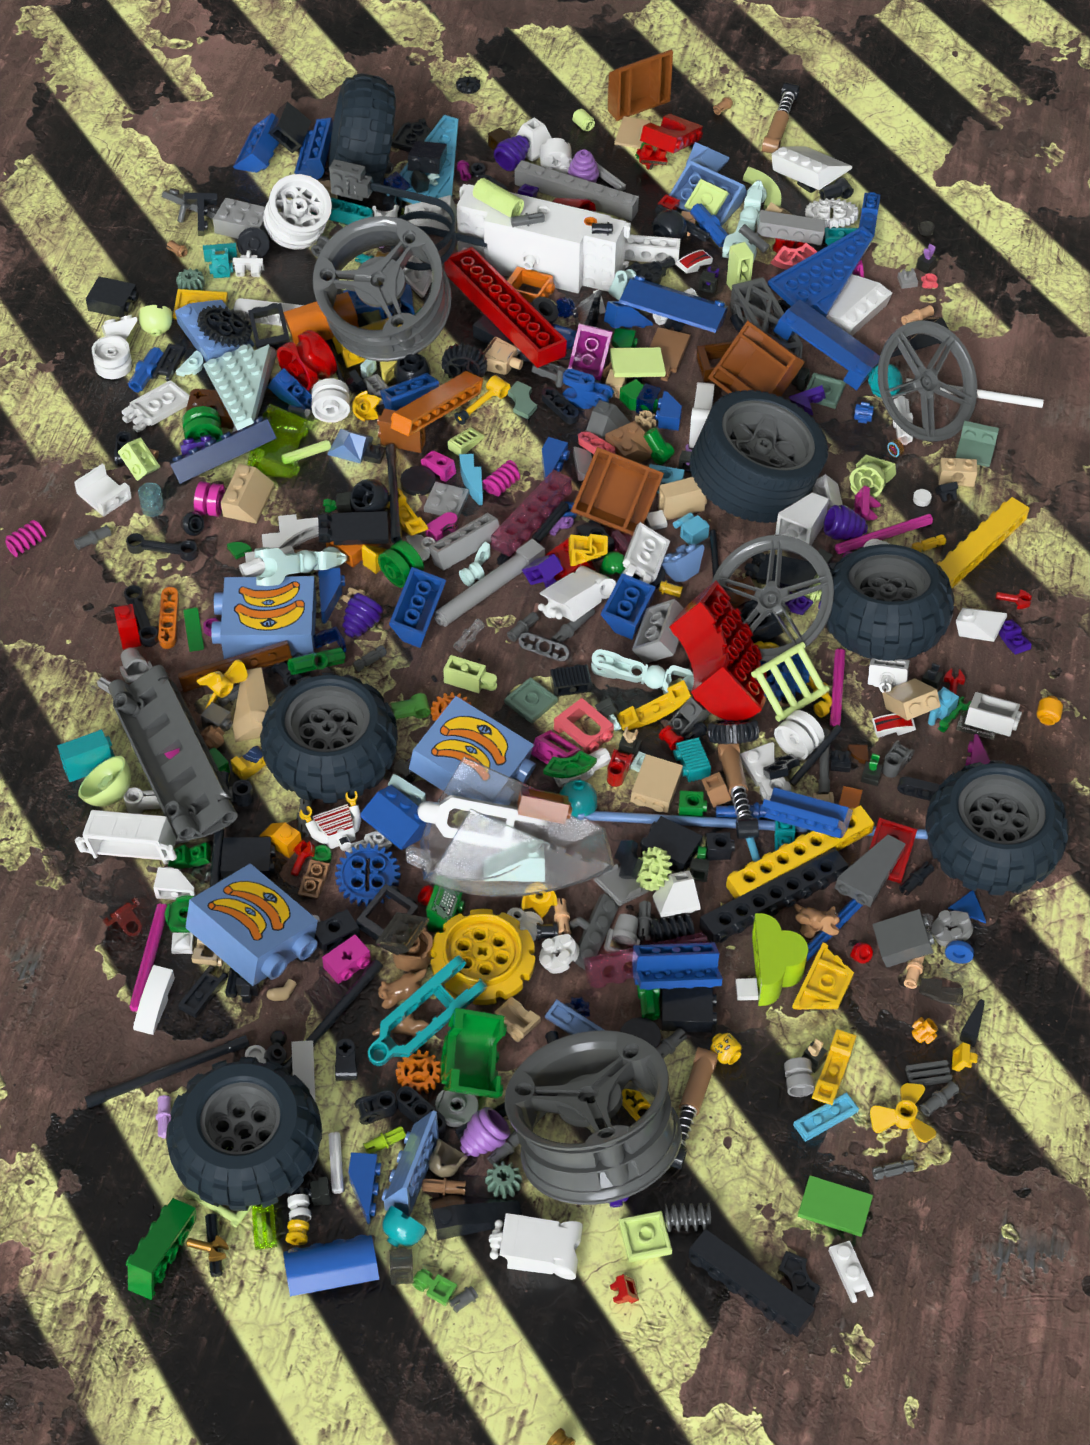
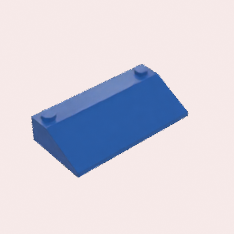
[619,275,728,333]
[773,300,880,390]

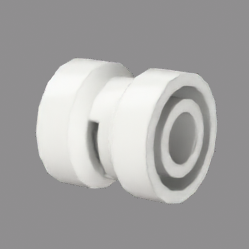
[287,1194,311,1222]

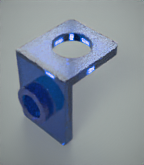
[383,171,411,190]
[636,384,661,414]
[313,626,346,652]

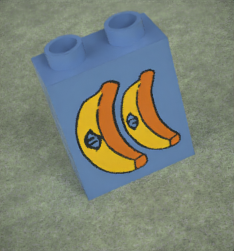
[211,576,317,659]
[409,696,536,818]
[185,864,318,986]

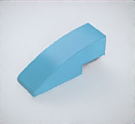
[459,454,483,505]

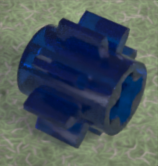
[556,297,575,318]
[565,997,590,1017]

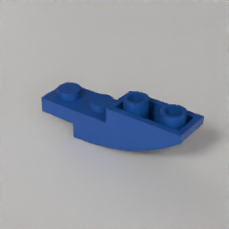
[859,192,880,235]

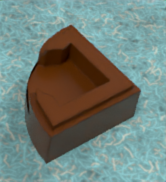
[847,745,869,764]

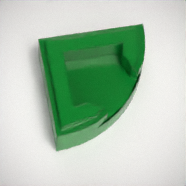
[227,542,252,560]

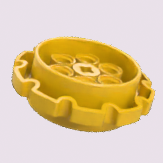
[431,909,535,1005]

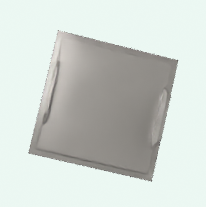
[594,864,649,906]

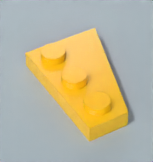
[173,289,228,320]

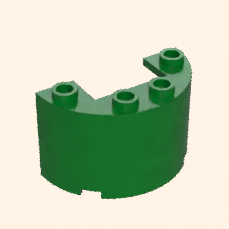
[441,1008,507,1099]

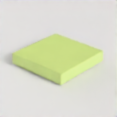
[684,179,729,216]
[619,1211,672,1263]

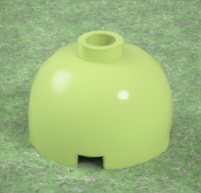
[138,305,172,336]
[849,462,886,498]

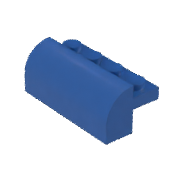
[294,118,333,180]
[762,787,853,838]
[632,942,723,990]
[283,1235,379,1297]

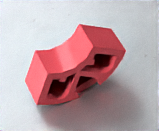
[770,243,818,270]

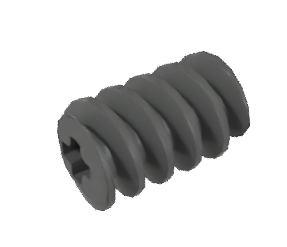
[665,1203,711,1232]

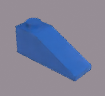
[318,568,345,624]

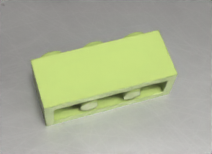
[726,242,754,291]

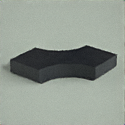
[763,754,800,780]
[614,840,643,879]
[778,1251,820,1306]

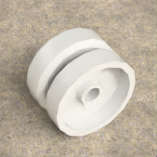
[92,335,132,379]
[312,378,350,423]
[774,710,824,760]

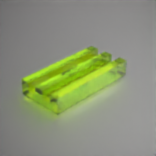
[251,1204,277,1250]

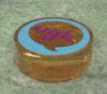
[887,439,904,458]

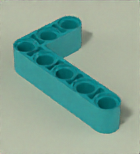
[311,197,373,225]

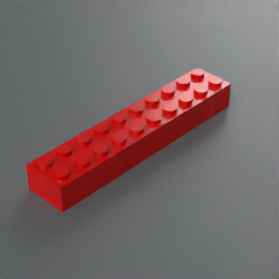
[444,247,567,368]

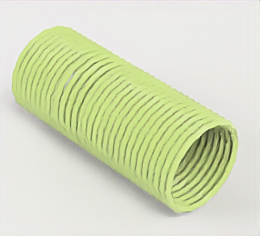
[473,178,524,218]

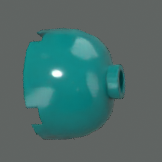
[560,780,597,817]
[382,1206,427,1248]

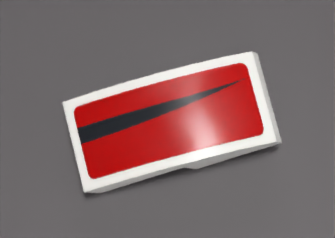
[676,250,713,273]
[872,714,916,738]

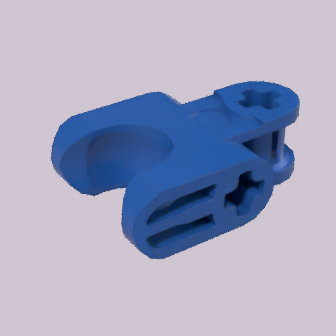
[562,369,614,409]

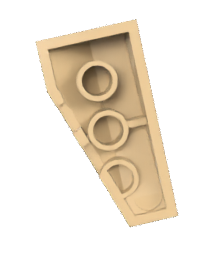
[232,668,269,742]

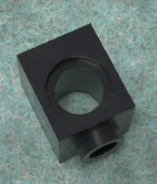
[705,832,735,861]

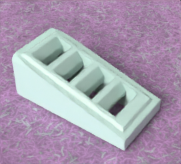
[388,774,426,806]

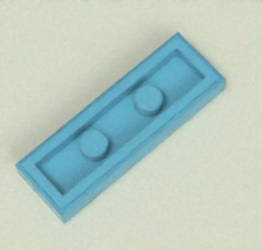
[793,1092,859,1142]

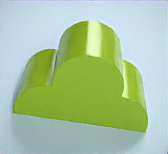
[752,913,808,1006]

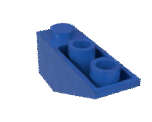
[604,301,653,329]
[267,368,312,410]
[542,437,570,491]
[348,1152,382,1224]

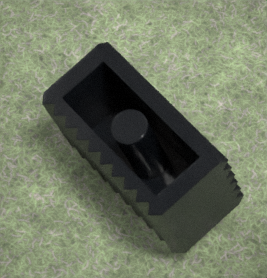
[550,664,592,697]

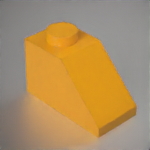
[259,822,301,858]

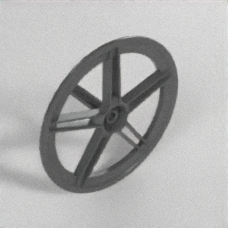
[878,320,977,442]
[711,535,834,662]

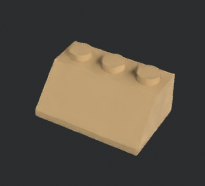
[221,464,274,524]

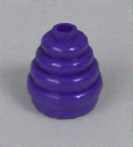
[494,135,530,172]
[823,505,868,540]
[342,593,383,638]

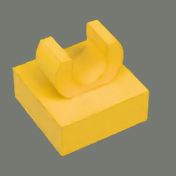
[952,1042,978,1072]

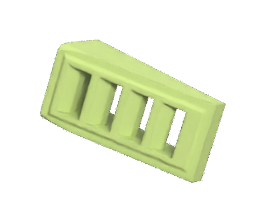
[448,428,484,456]
[856,455,896,483]

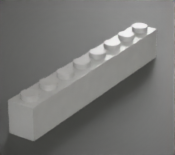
[515,160,639,221]

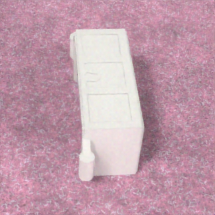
[75,810,177,864]

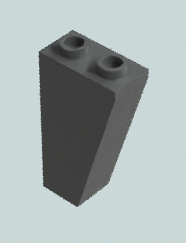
[834,835,906,907]

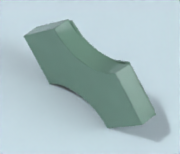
[508,381,537,419]

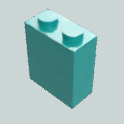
[57,729,115,782]

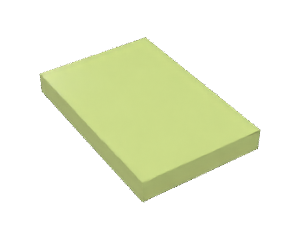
[609,347,666,378]

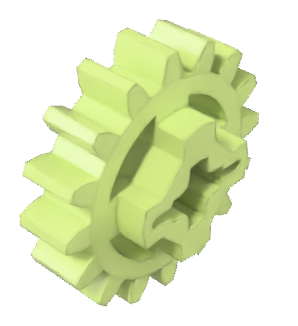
[636,847,672,891]

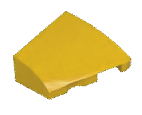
[569,534,608,566]

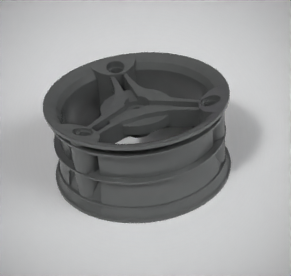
[313,216,452,362]
[505,1030,682,1205]

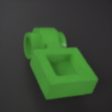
[412,1269,457,1306]

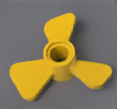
[197,660,248,709]
[870,1083,936,1143]

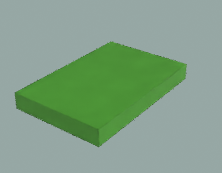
[797,1176,873,1237]

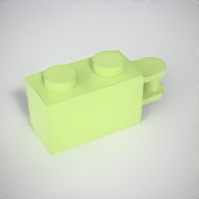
[443,655,497,693]

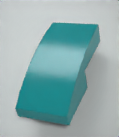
[774,821,795,852]

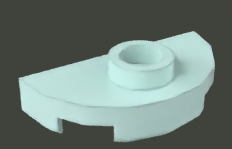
[176,350,203,377]

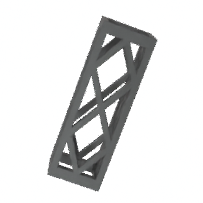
[730,277,803,358]

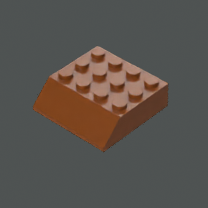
[608,49,673,121]
[708,320,805,397]
[571,447,664,536]

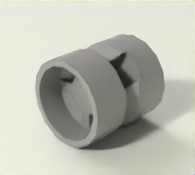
[784,1057,815,1097]

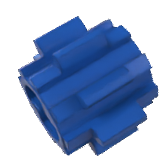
[854,402,874,424]

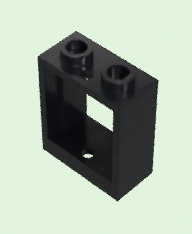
[248,303,290,350]
[356,883,418,950]

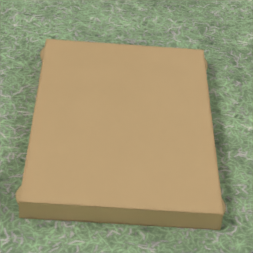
[614,116,651,149]

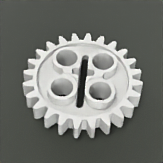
[805,198,858,229]

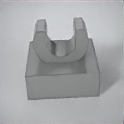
[897,268,918,289]

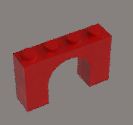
[640,114,703,154]

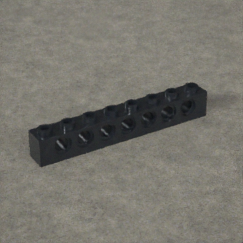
[699,847,848,944]

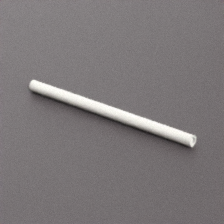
[906,378,1044,408]

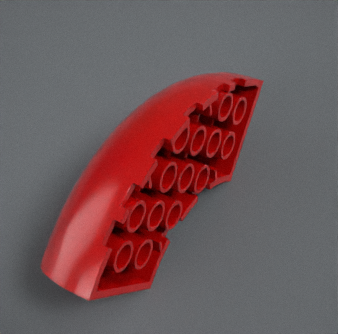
[669,580,767,721]

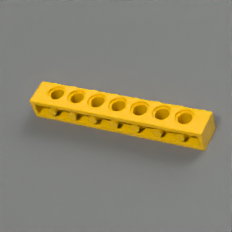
[726,805,874,899]

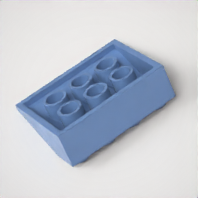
[669,160,747,226]
[175,300,255,363]
[382,1111,439,1217]

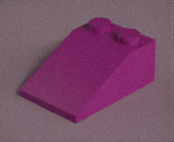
[568,323,613,381]

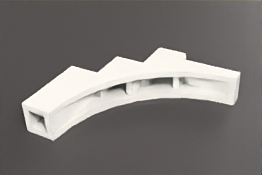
[245,514,319,577]

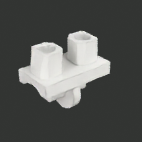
[233,250,264,277]

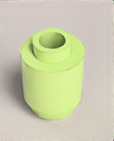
[572,109,595,131]

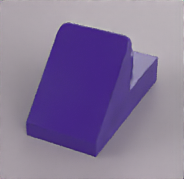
[789,385,826,415]

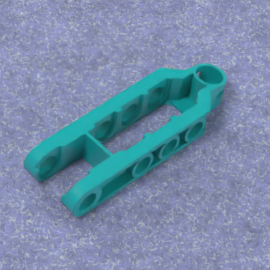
[368,955,488,1066]

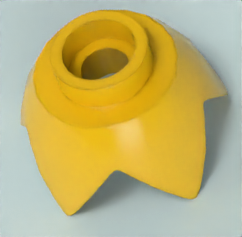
[352,391,381,422]
[522,882,557,918]

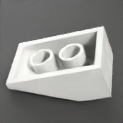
[404,195,457,231]

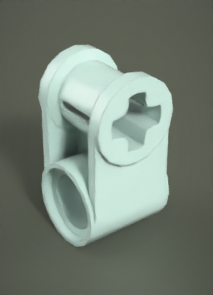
[609,269,636,300]

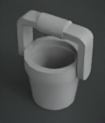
[120,648,152,683]
[604,914,640,960]

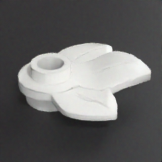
[406,534,436,561]
[507,908,544,941]

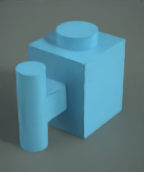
[673,512,709,545]
[928,687,959,726]

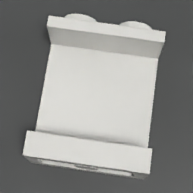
[74,463,132,517]

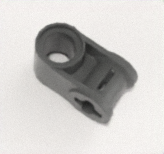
[882,740,915,778]

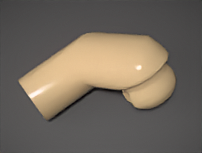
[267,979,297,1001]

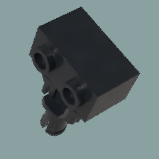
[625,256,675,284]

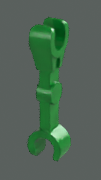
[938,697,971,733]

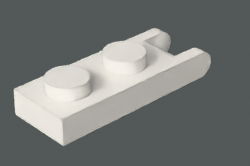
[828,1241,874,1303]

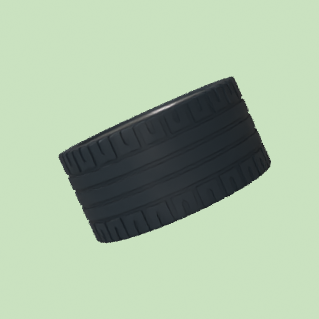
[690,390,828,523]

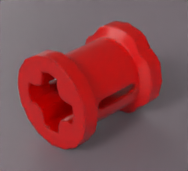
[659,725,684,751]

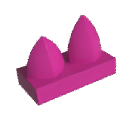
[854,486,881,521]

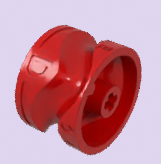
[277,330,337,391]

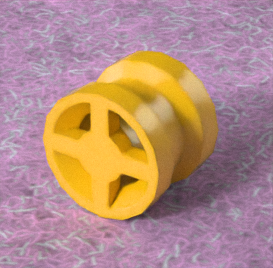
[286,1220,310,1245]

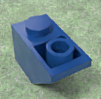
[655,391,682,431]

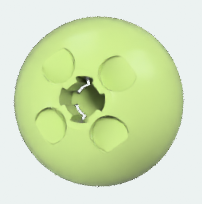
[78,756,131,807]

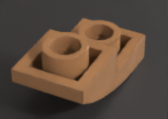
[298,860,330,899]

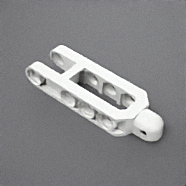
[417,795,548,848]

